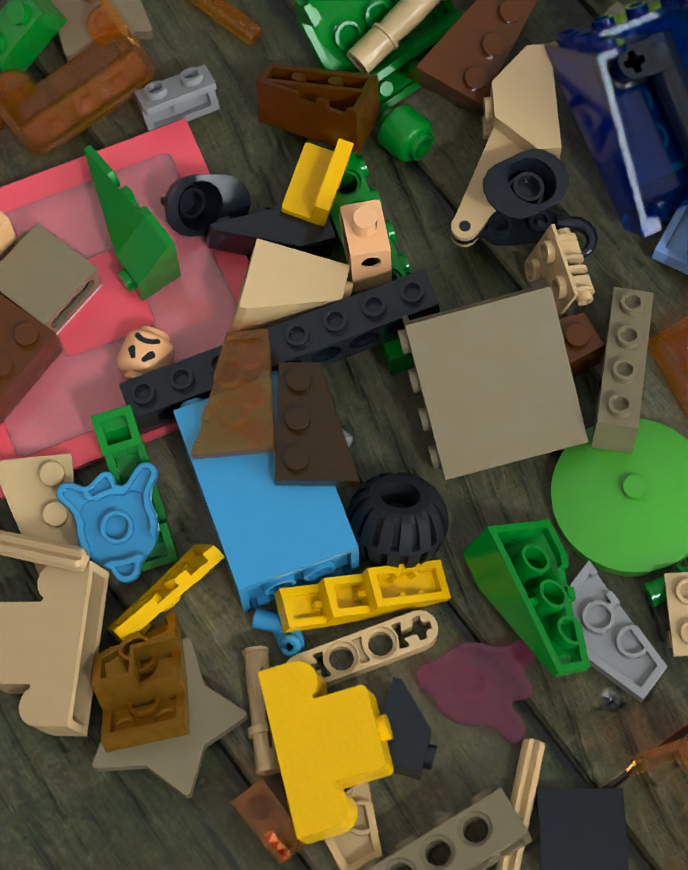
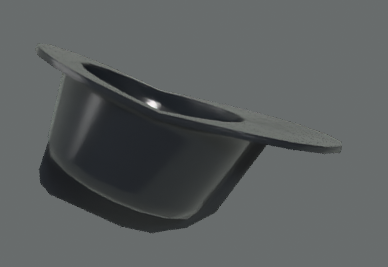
[483,149,569,219]
[161,174,251,237]

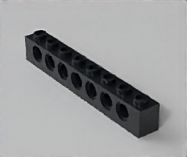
[119,269,440,435]

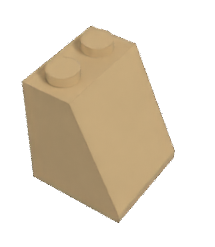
[226,238,353,343]

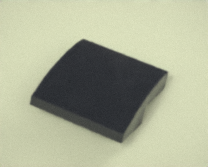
[536,788,629,870]

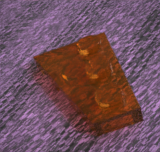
[191,329,276,460]

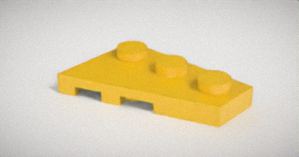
[107,543,225,642]

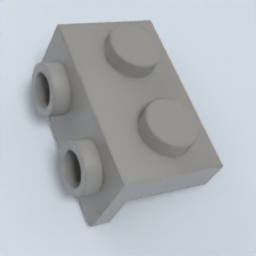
[134,64,220,132]

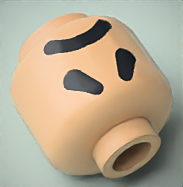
[116,326,175,381]

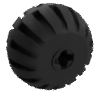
[346,472,449,568]

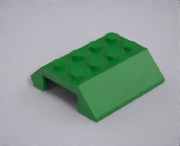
[294,0,465,115]

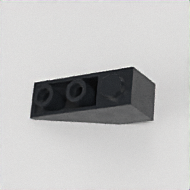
[206,207,336,258]

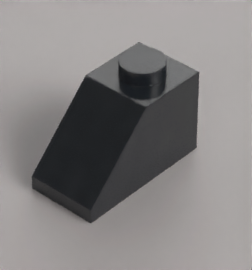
[383,677,437,780]

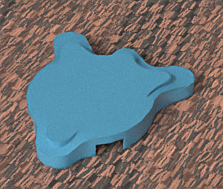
[57,462,160,583]

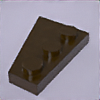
[275,362,360,487]

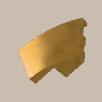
[92,612,189,753]

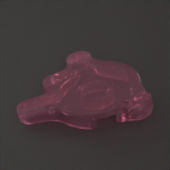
[417,639,535,744]

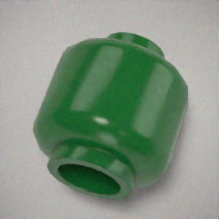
[377,104,434,162]

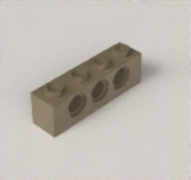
[591,287,654,453]
[358,787,533,870]

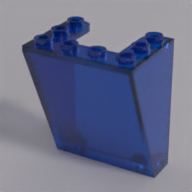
[544,0,688,237]

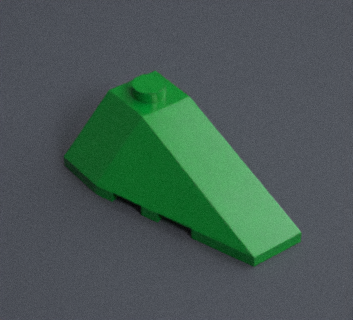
[84,145,182,301]
[462,519,590,677]

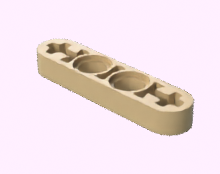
[286,610,438,687]

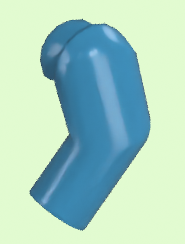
[252,608,305,657]

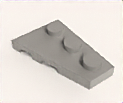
[569,560,667,702]

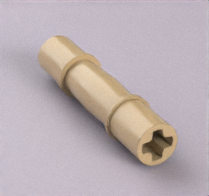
[346,0,446,74]

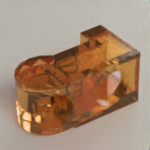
[230,778,308,866]

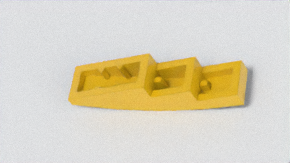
[274,559,451,633]

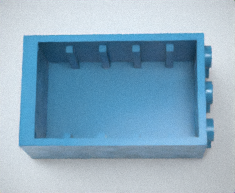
[173,371,359,613]

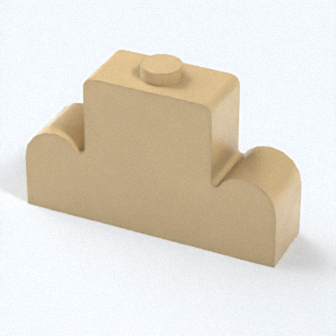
[0,560,109,736]

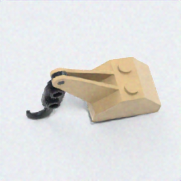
[450,44,598,258]

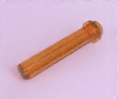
[190,0,262,45]

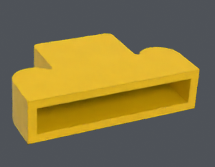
[258,661,394,844]

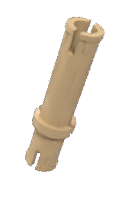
[242,646,281,776]

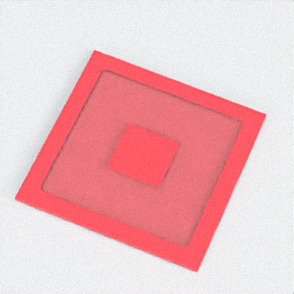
[0,118,249,500]

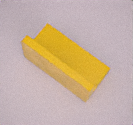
[281,138,354,227]

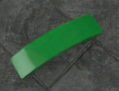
[90,404,179,572]

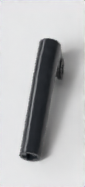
[604,30,688,164]

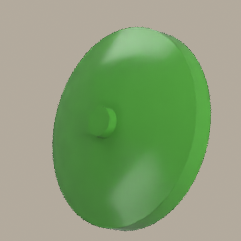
[550,418,688,577]

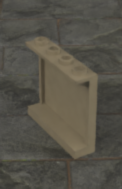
[397,278,588,480]

